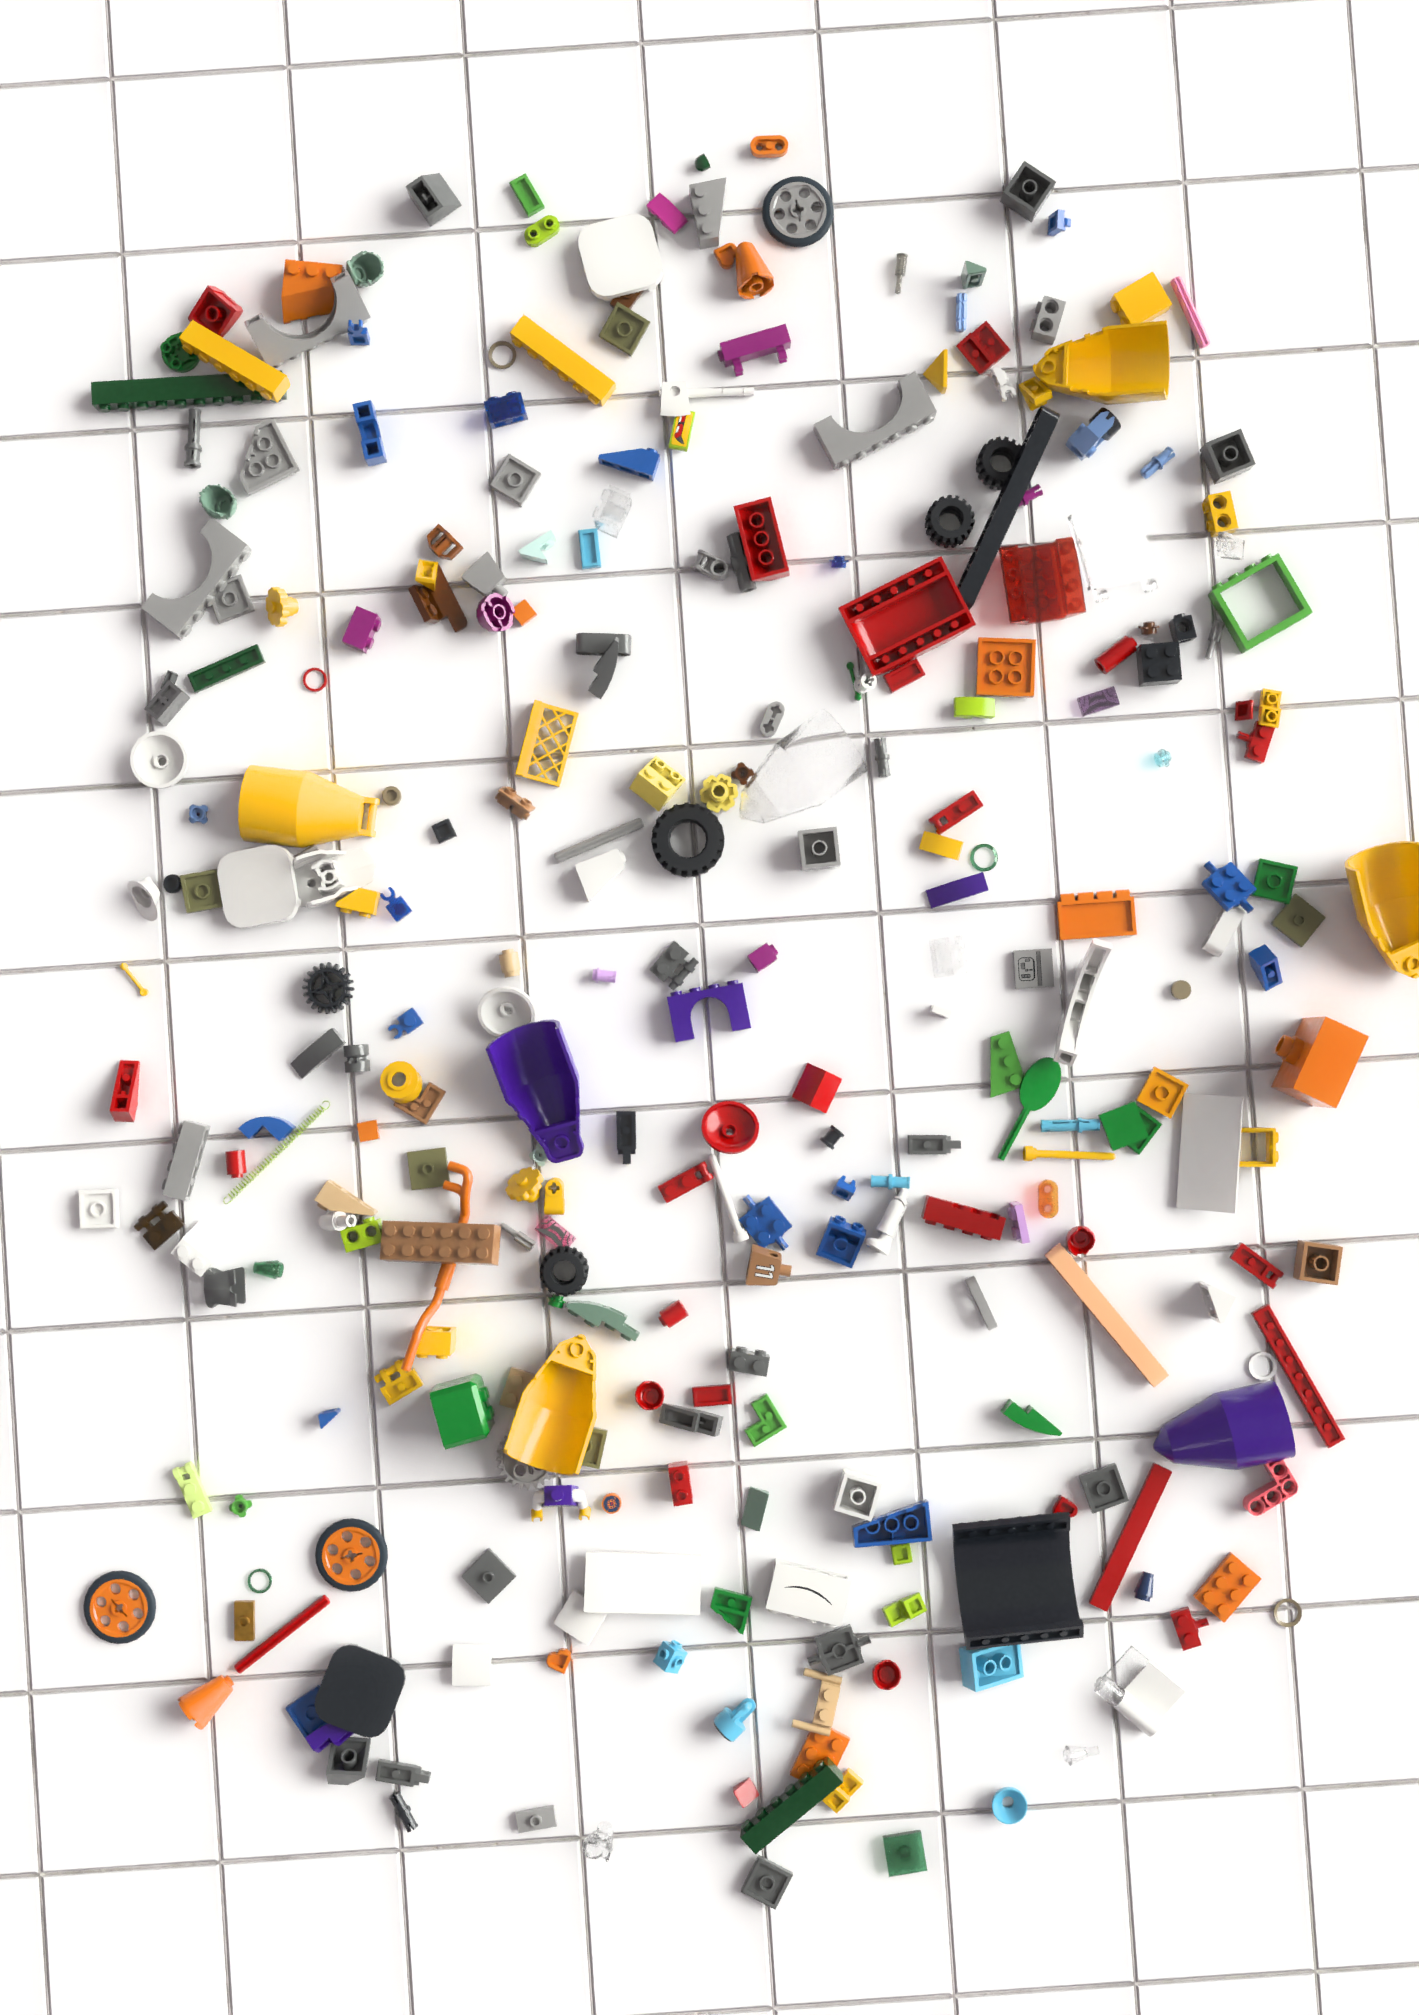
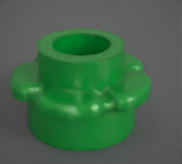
[548,1294,566,1309]

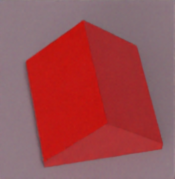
[792,1063,842,1113]

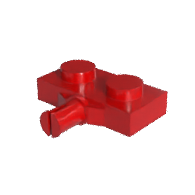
[1236,721,1275,764]
[1170,1606,1209,1651]

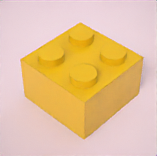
[412,1326,456,1359]

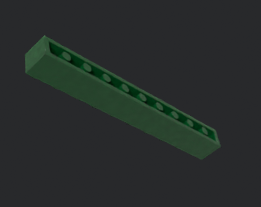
[91,370,287,413]

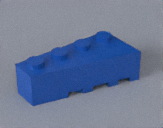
[852,1499,932,1548]

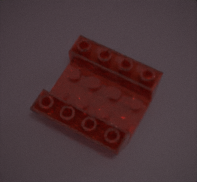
[999,536,1086,625]

